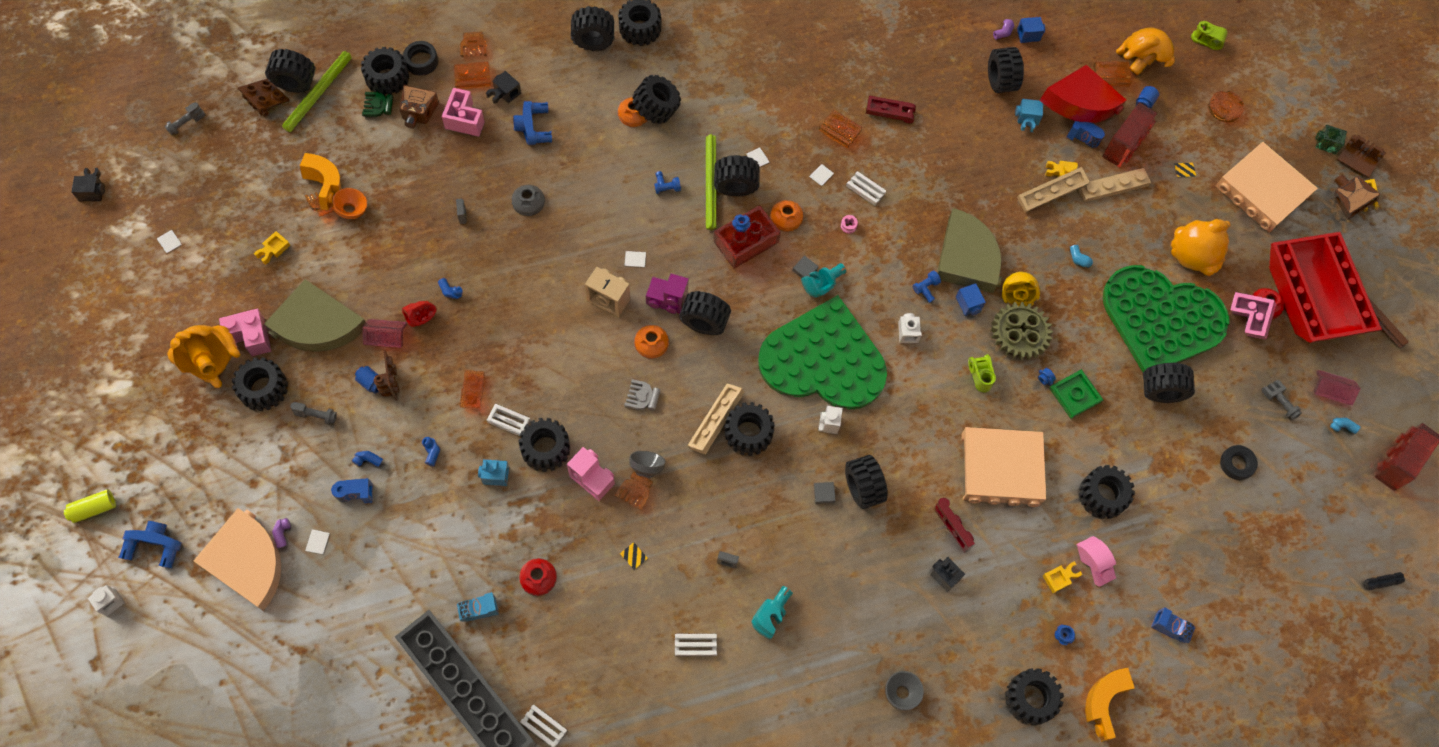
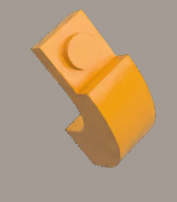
[300,153,342,210]
[1085,668,1135,742]

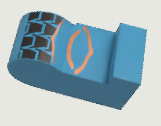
[457,592,499,622]

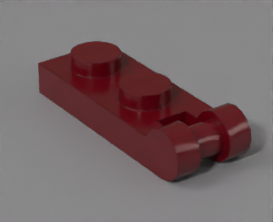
[865,95,916,124]
[934,498,975,553]

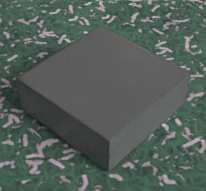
[456,199,467,224]
[792,256,819,278]
[813,482,835,504]
[717,551,739,568]

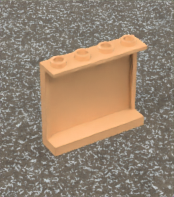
[1216,142,1318,233]
[962,427,1046,507]

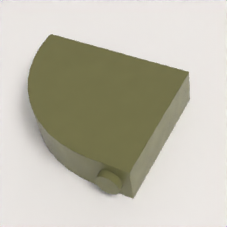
[937,208,1002,293]
[264,279,368,352]

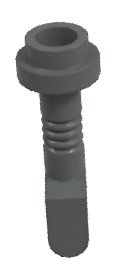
[164,102,205,135]
[1262,380,1302,420]
[290,402,337,424]

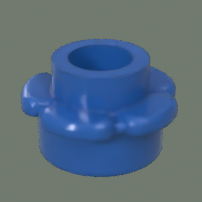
[732,214,751,232]
[1038,368,1056,386]
[1055,625,1075,645]

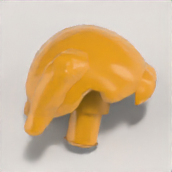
[1116,28,1175,75]
[1171,219,1231,276]
[167,325,241,388]

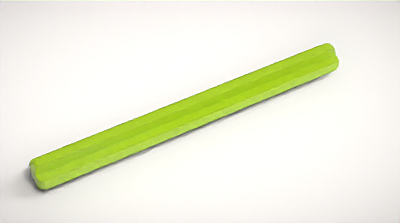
[282,51,352,132]
[706,134,717,231]

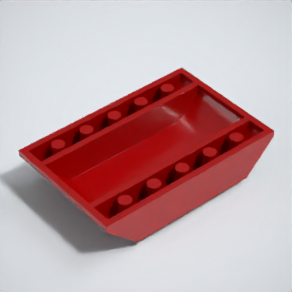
[1269,232,1382,343]

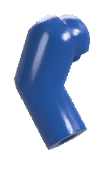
[438,278,463,299]
[422,437,440,466]
[352,451,383,467]

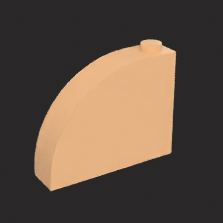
[194,508,281,611]

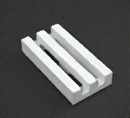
[846,171,886,206]
[487,404,531,436]
[675,634,717,656]
[520,705,567,747]

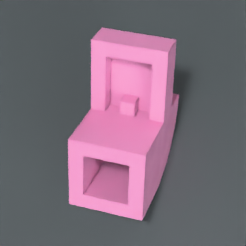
[1076,536,1116,587]

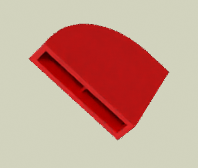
[1040,65,1127,123]

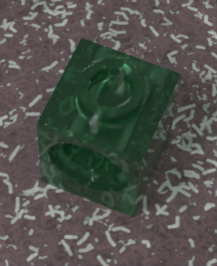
[1315,125,1347,154]

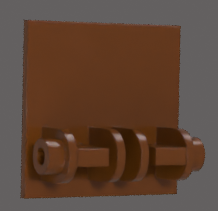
[238,79,290,117]
[1337,134,1386,178]
[374,350,400,400]

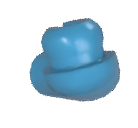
[1070,245,1093,267]
[1330,417,1361,434]

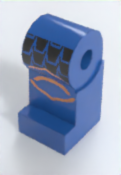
[1067,121,1105,148]
[331,478,373,503]
[1151,607,1195,643]

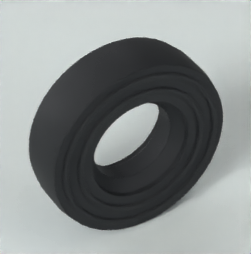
[1220,445,1258,480]

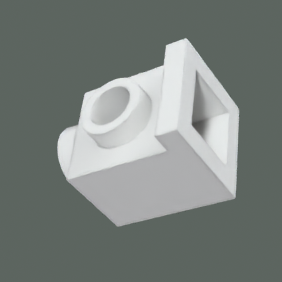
[898,313,922,343]
[818,406,843,434]
[87,585,124,617]

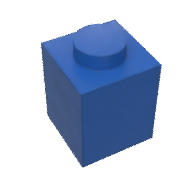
[1017,17,1045,43]
[956,284,986,316]

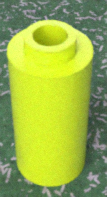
[64,489,116,523]

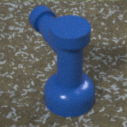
[654,171,681,194]
[912,270,941,303]

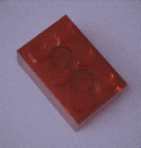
[1102,102,1157,168]
[713,205,781,269]
[1374,423,1439,491]

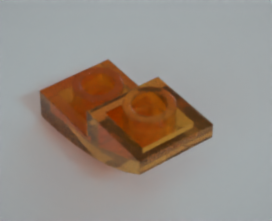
[460,370,485,409]

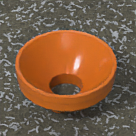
[618,97,647,127]
[332,188,367,219]
[770,200,803,232]
[634,325,669,359]

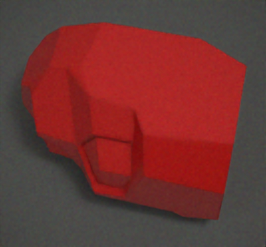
[402,301,437,327]

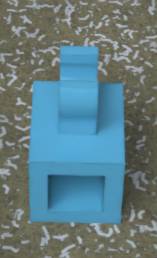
[1015,99,1043,132]
[478,459,509,486]

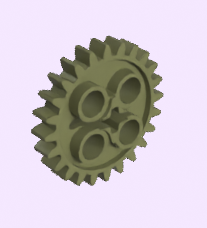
[991,302,1053,361]

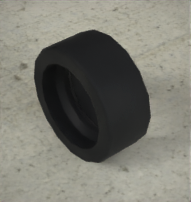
[403,41,438,76]

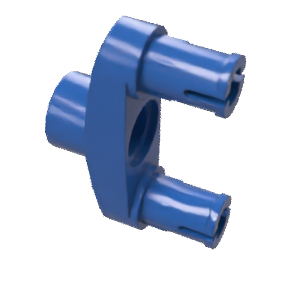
[513,101,552,145]
[118,521,182,569]

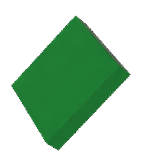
[1049,369,1103,419]

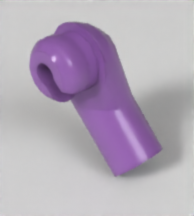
[993,19,1014,39]
[272,518,291,548]

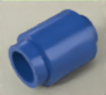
[1136,86,1159,112]
[355,366,379,394]

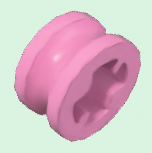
[841,215,858,234]

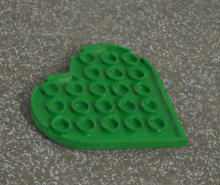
[1103,265,1229,372]
[758,295,887,410]

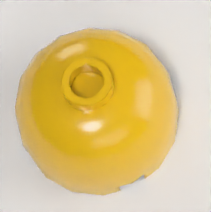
[1002,272,1040,307]

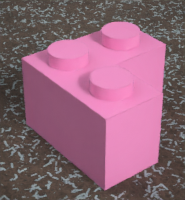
[442,88,485,137]
[1230,292,1276,340]
[219,309,271,356]
[567,447,615,501]

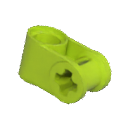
[1191,21,1228,50]
[968,354,996,393]

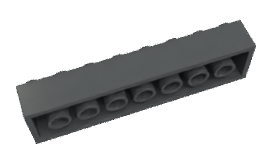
[395,610,536,747]

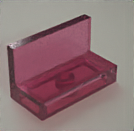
[363,319,407,348]
[1313,370,1361,406]

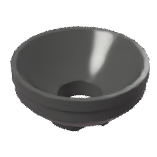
[512,184,545,216]
[629,451,665,478]
[885,671,924,710]

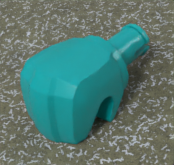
[801,263,846,298]
[751,586,793,639]

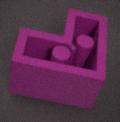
[646,273,689,314]

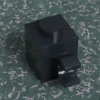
[486,71,521,104]
[71,168,105,202]
[930,557,965,592]

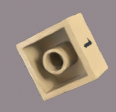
[585,267,630,318]

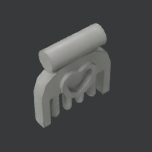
[624,379,661,411]

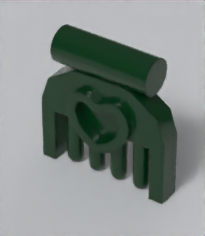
[362,92,393,117]

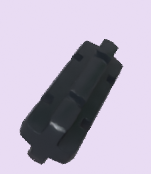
[1364,572,1405,590]

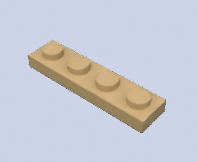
[1017,167,1090,213]
[1078,168,1151,203]
[688,383,745,455]

